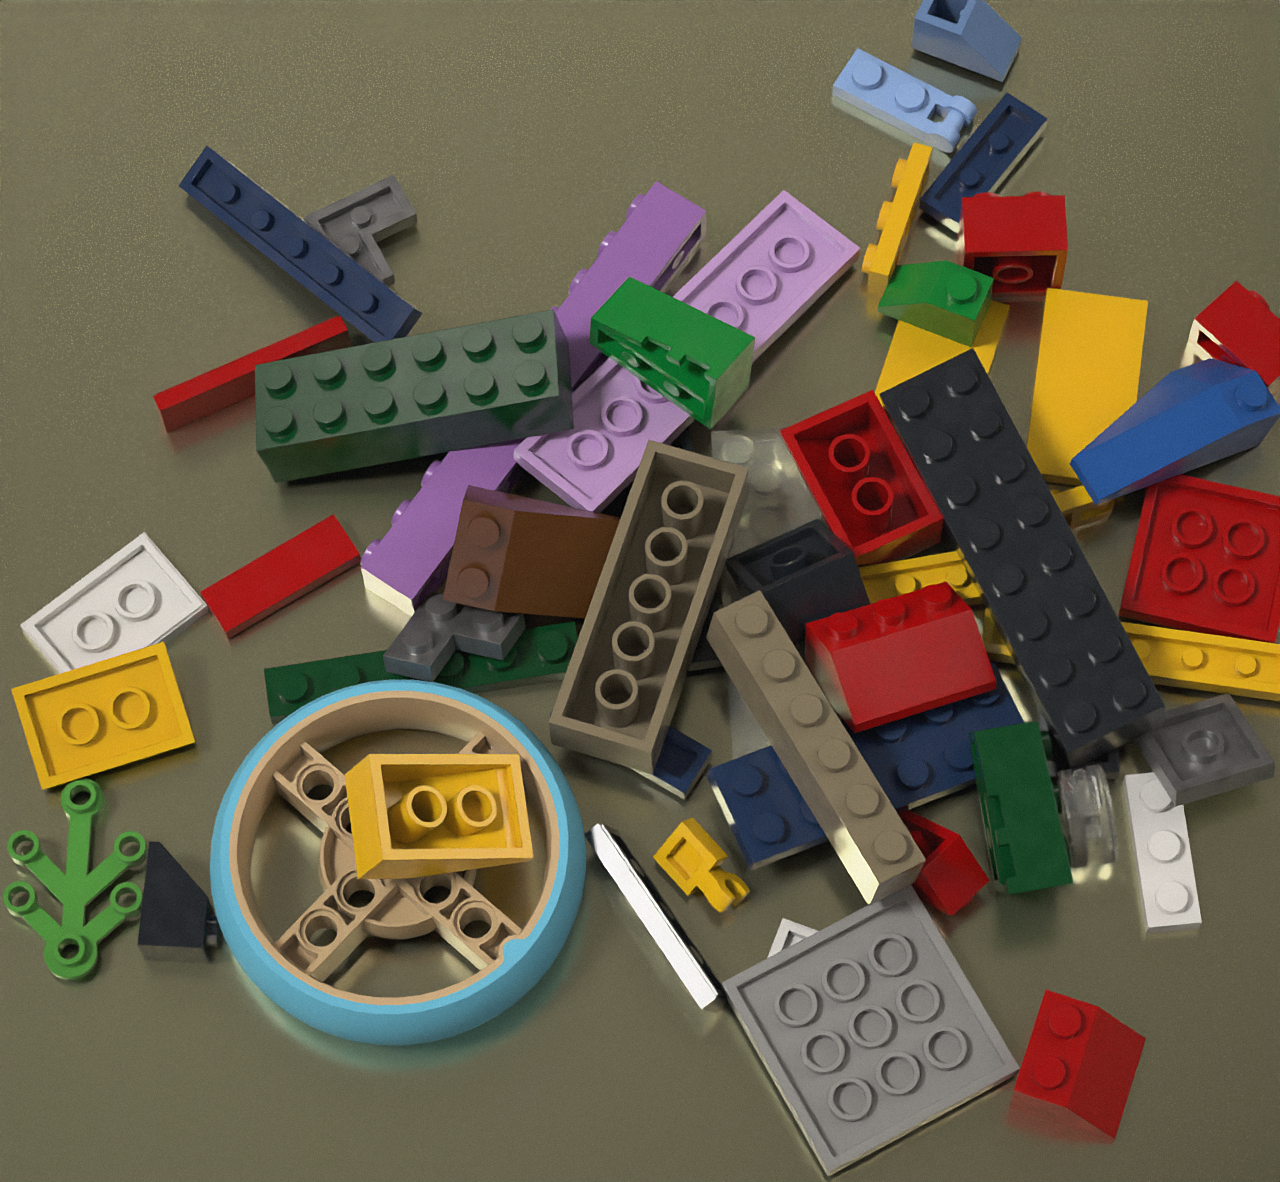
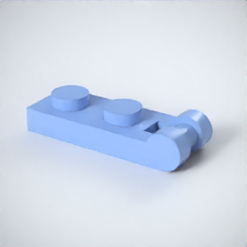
[832,48,978,153]

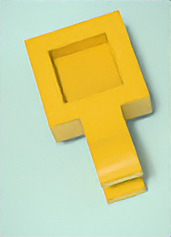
[653,817,750,913]

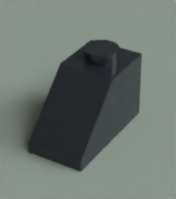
[137,841,221,964]

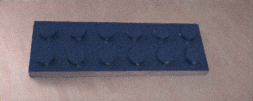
[707,662,1024,870]

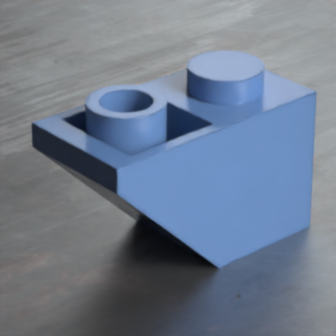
[912,0,1022,82]

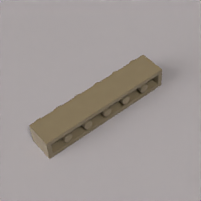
[706,590,926,906]

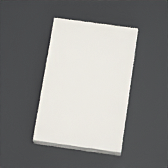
[20,532,209,674]

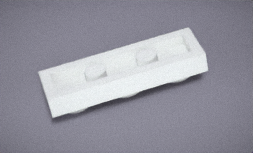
[1123,772,1202,934]

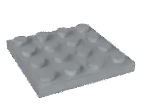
[721,884,1020,1176]

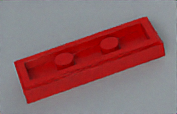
[200,514,361,639]

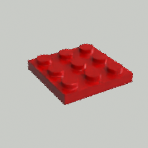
[1118,474,1280,643]

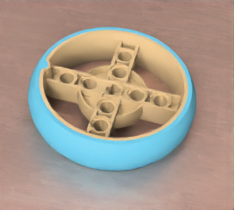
[210,679,586,1045]

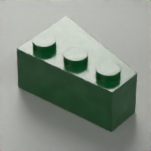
[967,721,1074,895]

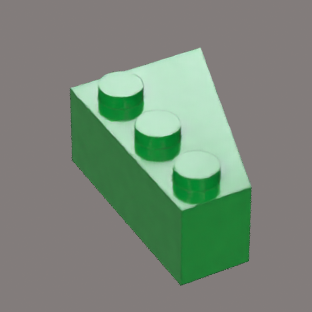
[589,276,755,430]

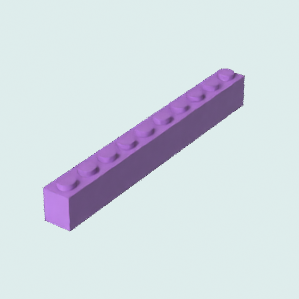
[361,181,707,617]

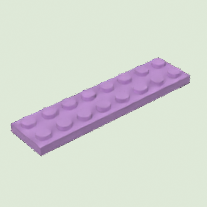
[513,190,860,513]

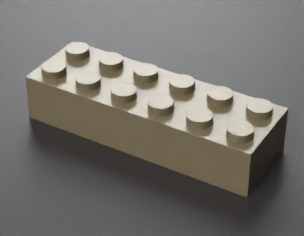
[549,439,749,774]

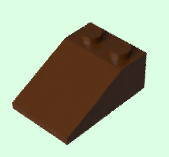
[443,485,621,619]

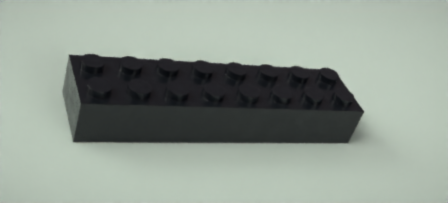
[880,348,1167,769]

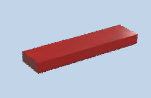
[153,316,352,433]

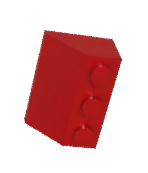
[780,390,943,565]
[805,581,996,733]

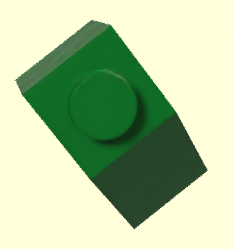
[877,260,994,347]

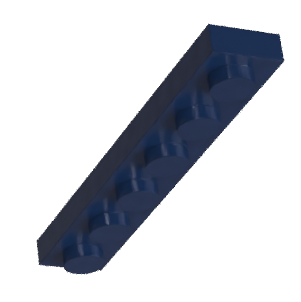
[178,146,423,342]

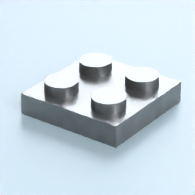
[1133,693,1275,806]

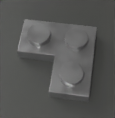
[305,174,418,286]
[383,592,526,682]

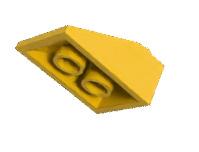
[345,754,534,879]

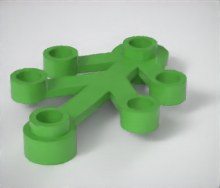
[3,778,148,980]

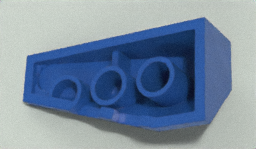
[1069,358,1280,505]

